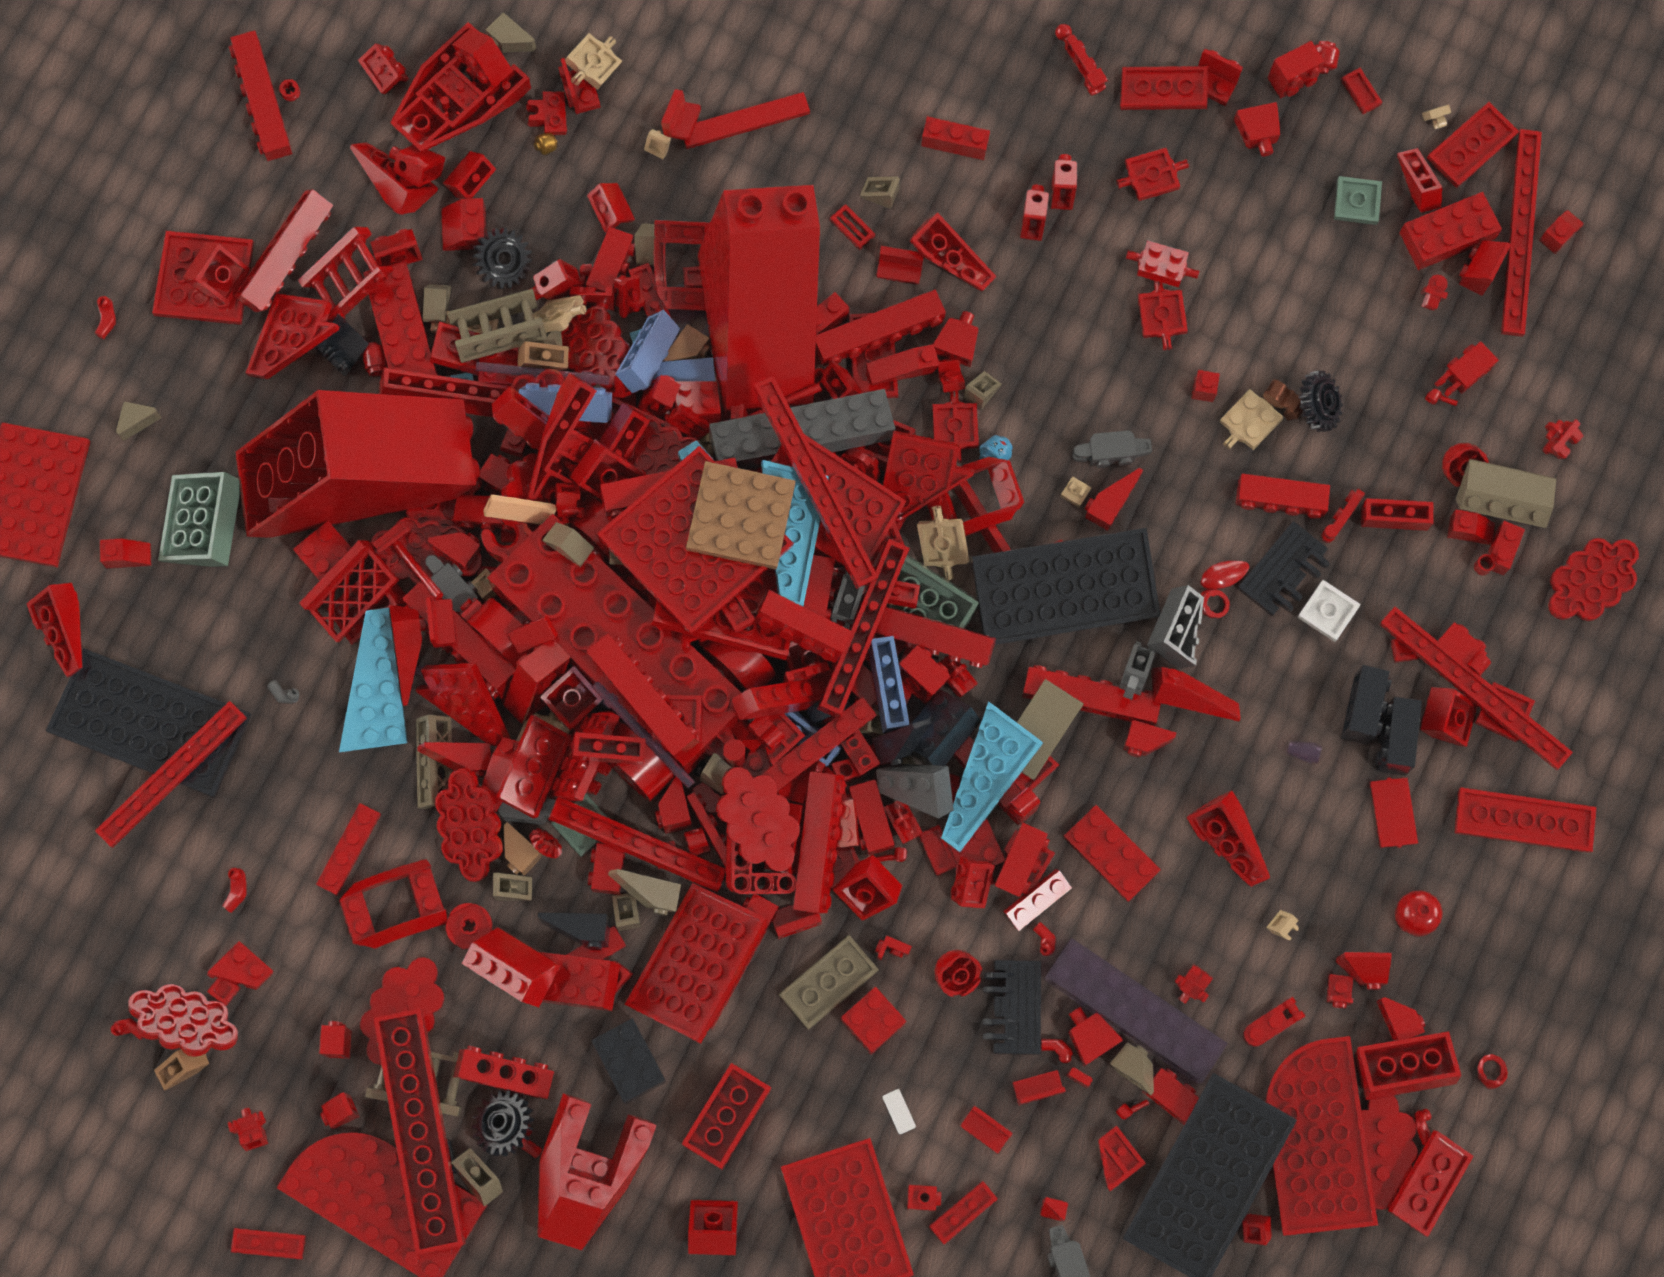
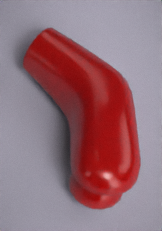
[95,296,116,340]
[222,868,247,913]

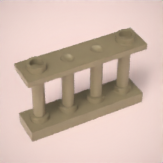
[447,289,547,363]
[365,1043,462,1116]

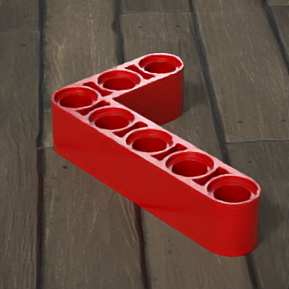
[953,736,1040,826]
[726,823,796,894]

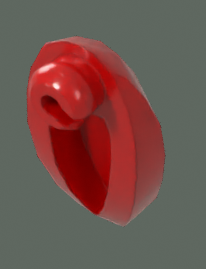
[1200,561,1249,589]

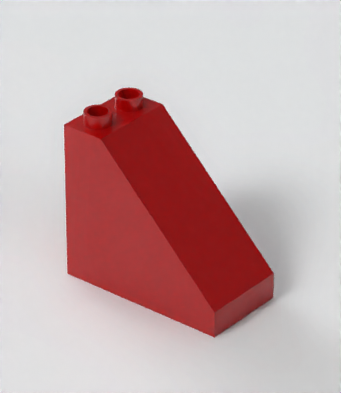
[698,185,820,419]
[235,390,480,538]

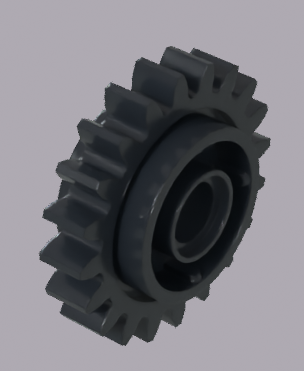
[471,228,533,289]
[1299,370,1343,432]
[471,1090,534,1157]

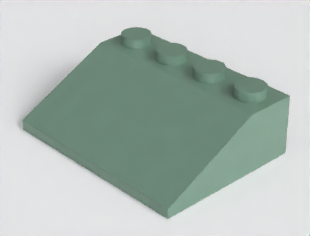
[158,472,240,567]
[886,555,979,660]

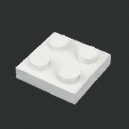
[1297,580,1361,642]

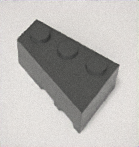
[1147,585,1204,669]
[876,764,954,818]

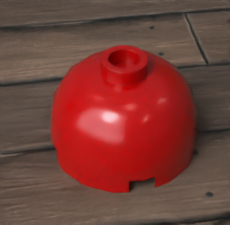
[1442,442,1489,487]
[1395,890,1443,937]
[934,949,982,997]

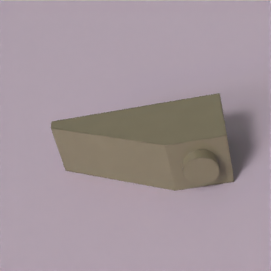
[608,869,681,916]

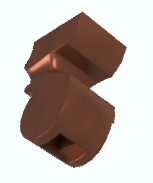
[1263,380,1303,421]

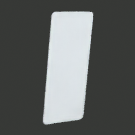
[883,1089,916,1134]

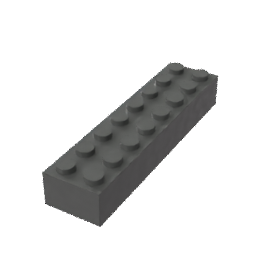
[709,389,895,470]

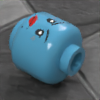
[979,435,1013,460]

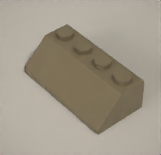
[1456,459,1556,528]

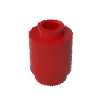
[362,342,388,377]

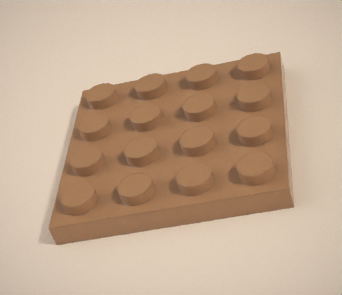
[686,461,796,569]

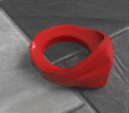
[1200,589,1230,619]
[1477,1054,1508,1089]

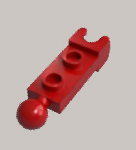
[1055,24,1108,96]

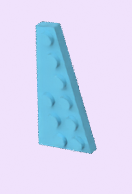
[761,460,829,606]
[339,608,408,752]
[941,701,1043,852]

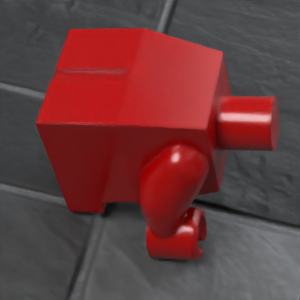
[555,483,585,523]
[1175,964,1213,1004]
[227,1108,269,1151]

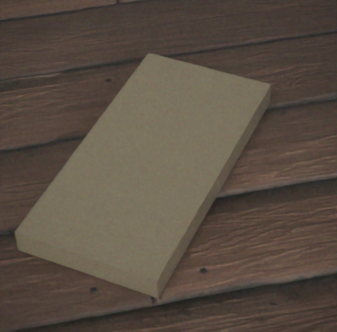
[1017,679,1083,780]
[778,935,879,1031]

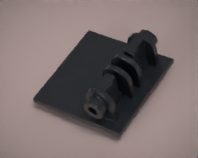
[314,314,370,376]

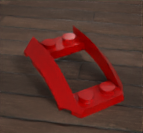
[654,220,710,311]
[927,457,1024,536]
[339,859,447,949]

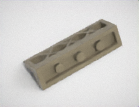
[416,715,453,809]

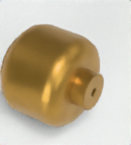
[534,133,557,155]

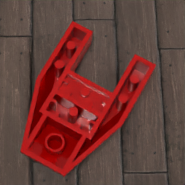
[390,22,532,152]
[526,372,650,524]
[537,1093,656,1250]

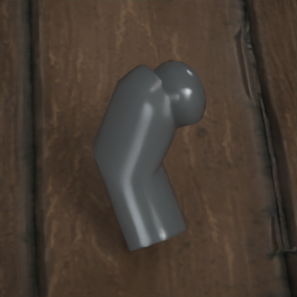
[267,680,299,704]

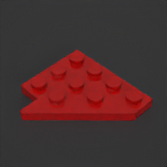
[246,293,340,380]
[883,431,975,522]
[416,663,511,745]

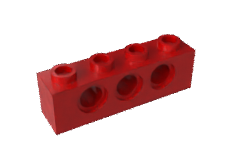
[453,1046,554,1099]

